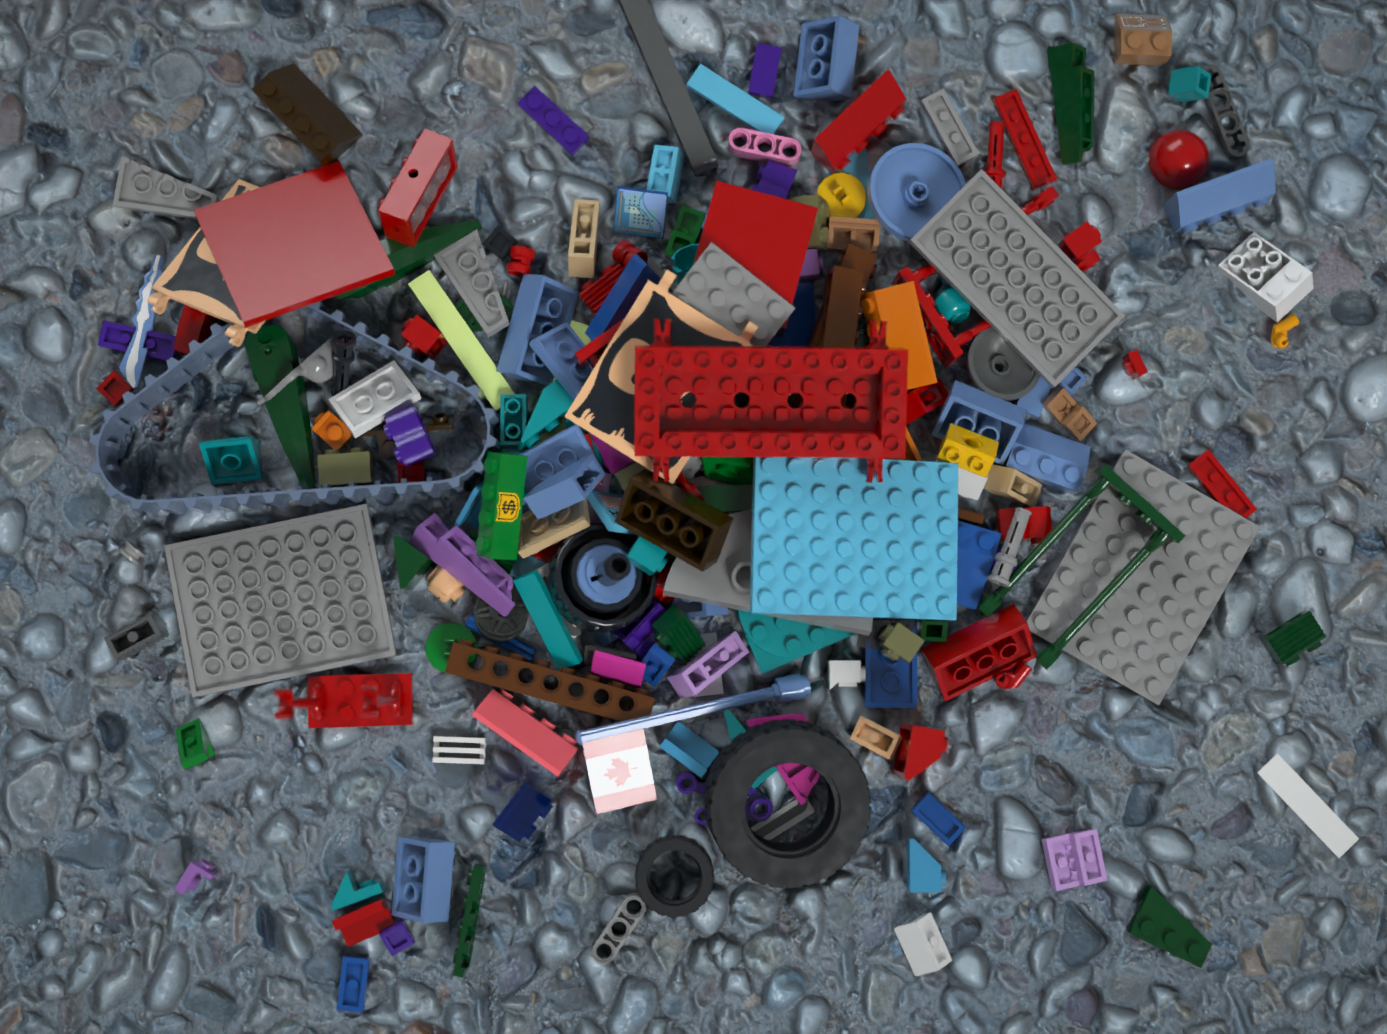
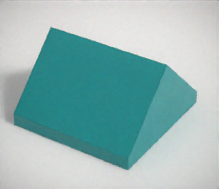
[199,436,263,485]

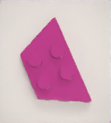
[746,712,820,805]

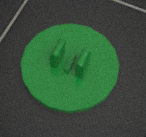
[425,622,477,673]

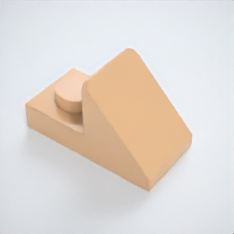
[850,716,902,761]

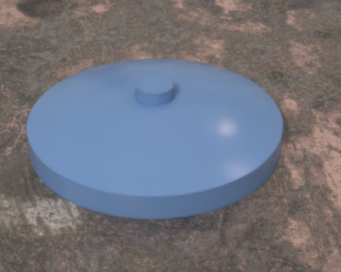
[867,143,966,241]

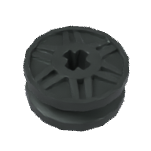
[474,586,529,642]

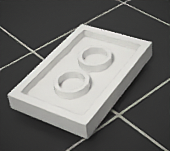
[328,360,421,438]

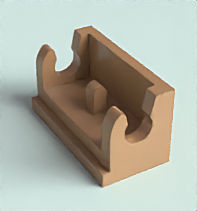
[827,216,880,253]

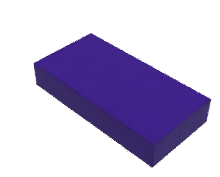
[748,43,782,98]

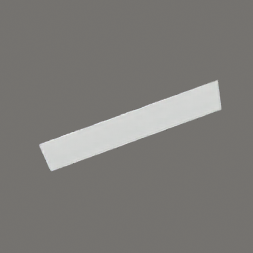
[1257,753,1359,858]

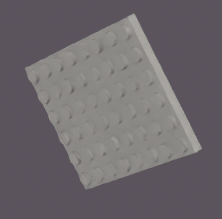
[1026,449,1260,705]
[164,504,397,698]

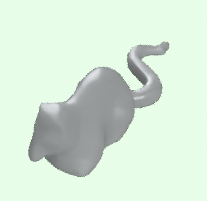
[256,336,344,406]

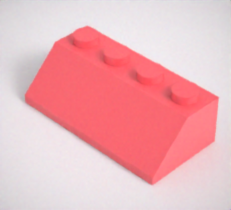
[472,688,579,776]

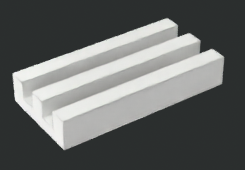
[432,736,486,764]

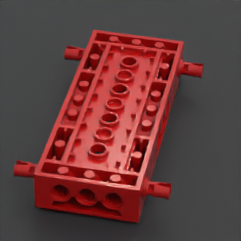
[634,319,908,483]

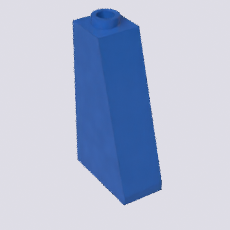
[585,253,673,344]

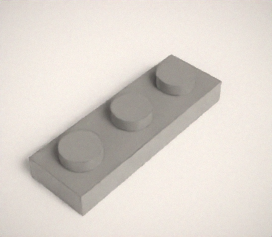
[920,88,980,167]

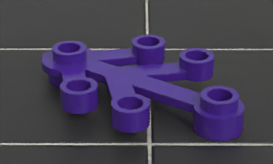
[676,759,773,824]

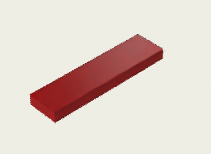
[992,89,1057,191]

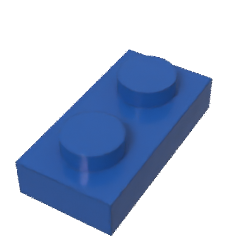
[641,644,675,688]
[337,955,371,1013]

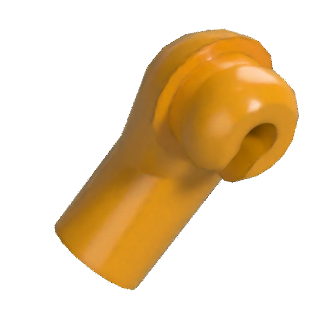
[1270,313,1299,349]

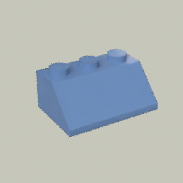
[794,15,860,102]
[1002,423,1091,495]
[392,837,455,923]

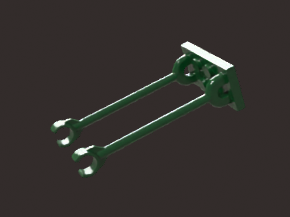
[978,464,1186,670]

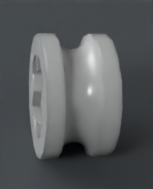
[119,540,146,565]

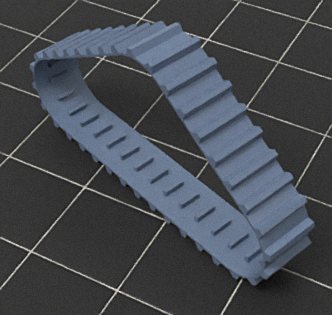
[89,301,501,515]

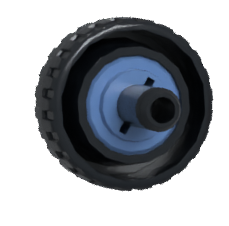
[546,522,658,633]

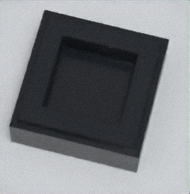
[482,225,519,262]

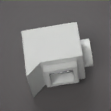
[828,660,866,690]

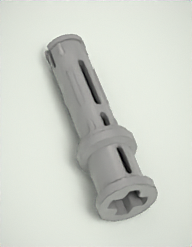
[987,507,1032,587]

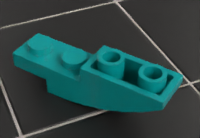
[500,394,529,499]

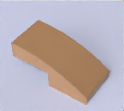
[1042,385,1097,442]

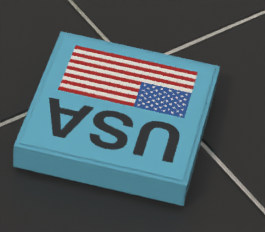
[587,490,636,535]

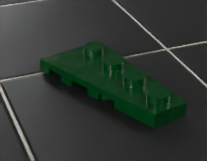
[453,864,487,978]

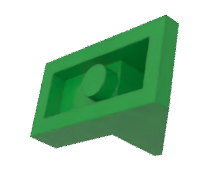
[176,718,215,770]

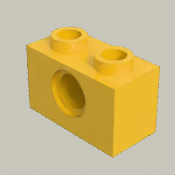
[937,423,999,478]

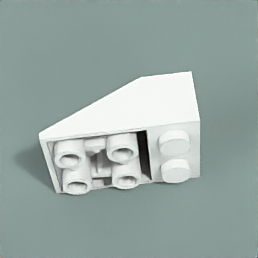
[1218,232,1313,322]

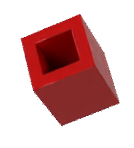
[1058,221,1102,263]

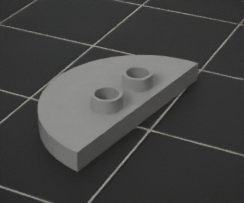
[663,510,873,636]

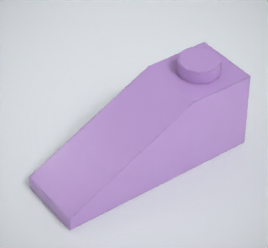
[667,631,749,698]

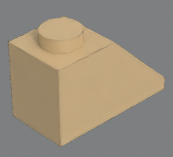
[983,464,1043,507]

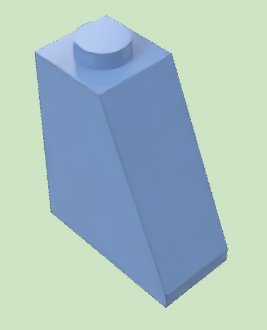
[524,453,606,520]

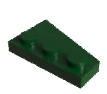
[1128,885,1212,968]

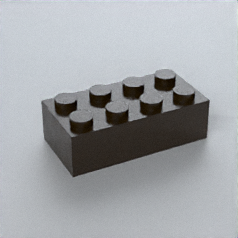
[615,469,734,572]

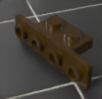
[350,412,455,459]

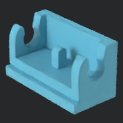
[646,145,685,204]

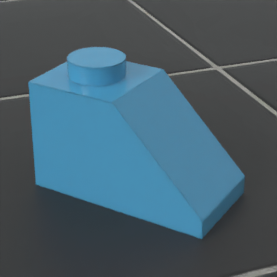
[907,837,946,892]

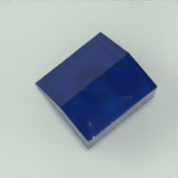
[492,779,553,842]

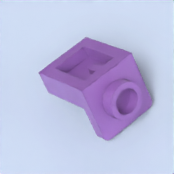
[174,859,218,895]

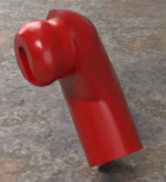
[995,662,1033,689]

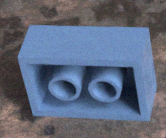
[932,380,1027,465]

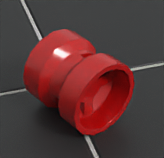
[612,240,648,267]
[506,246,536,277]

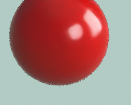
[1148,130,1210,190]

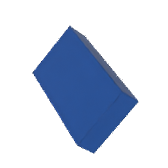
[910,791,966,846]

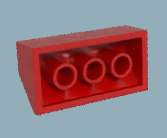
[811,70,906,174]
[921,604,1037,702]
[892,723,948,780]

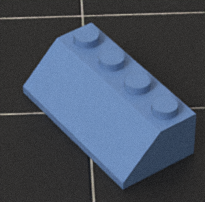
[1163,158,1276,234]
[496,274,580,387]

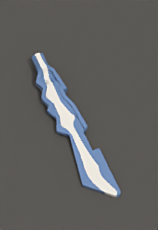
[119,255,165,389]

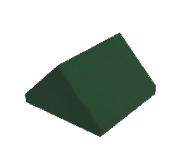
[393,536,434,591]

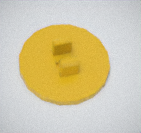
[817,173,866,219]

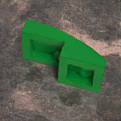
[665,205,706,256]

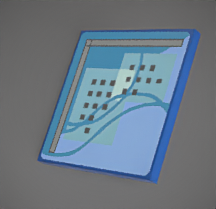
[613,186,668,239]

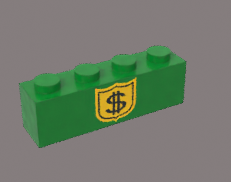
[476,451,528,560]

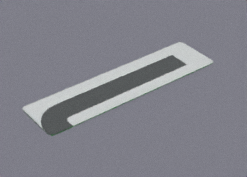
[751,798,814,840]

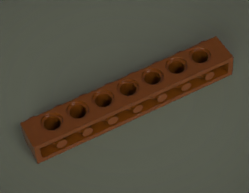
[445,638,655,721]

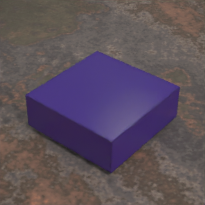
[379,919,415,956]

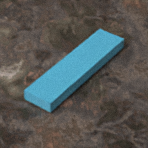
[687,64,785,135]

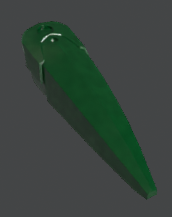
[332,219,482,300]
[244,325,315,489]

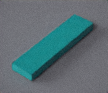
[513,570,583,670]

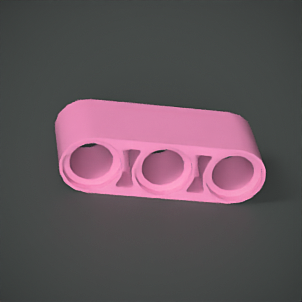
[728,128,801,167]

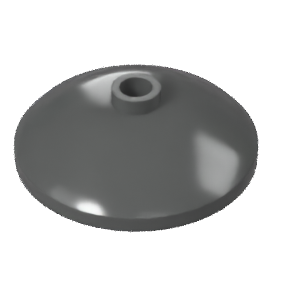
[967,327,1040,401]

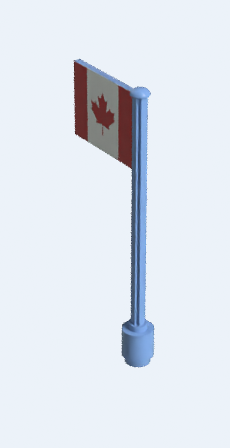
[575,673,811,814]

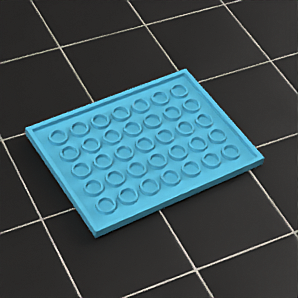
[750,457,958,621]

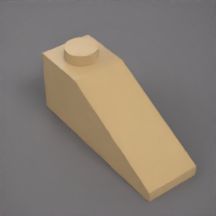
[568,199,600,278]

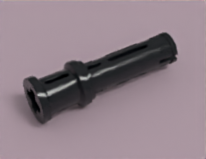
[331,330,356,397]

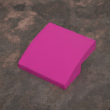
[591,650,646,688]

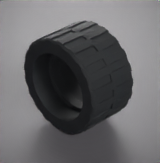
[635,834,714,918]

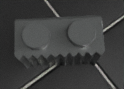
[104,613,169,660]

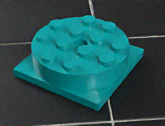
[734,609,857,674]

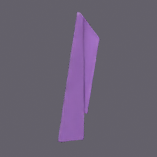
[410,513,515,617]

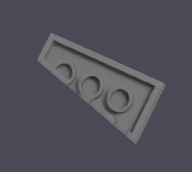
[113,156,219,219]
[434,229,510,338]

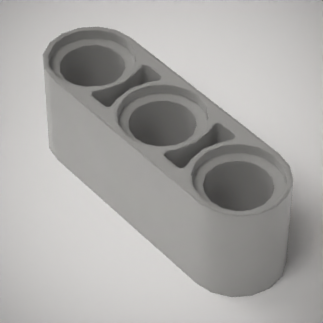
[592,893,646,964]

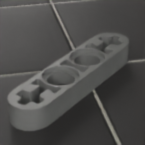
[1203,65,1250,160]

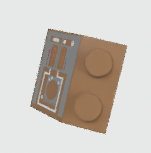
[1114,14,1172,66]

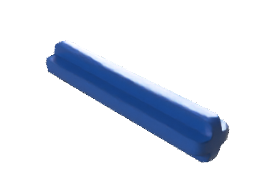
[465,614,536,662]

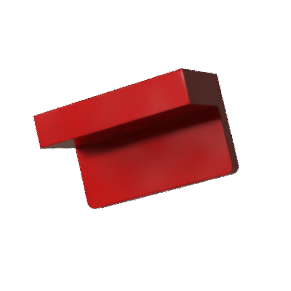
[332,897,395,947]

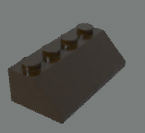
[251,63,363,166]

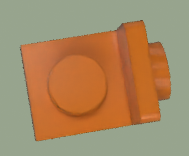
[311,410,352,450]

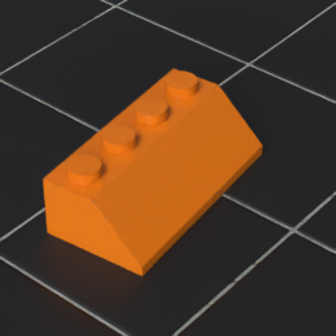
[861,281,937,390]

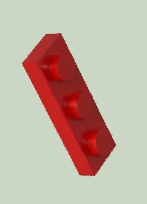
[1187,449,1257,518]

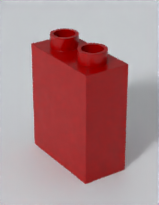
[693,180,818,345]

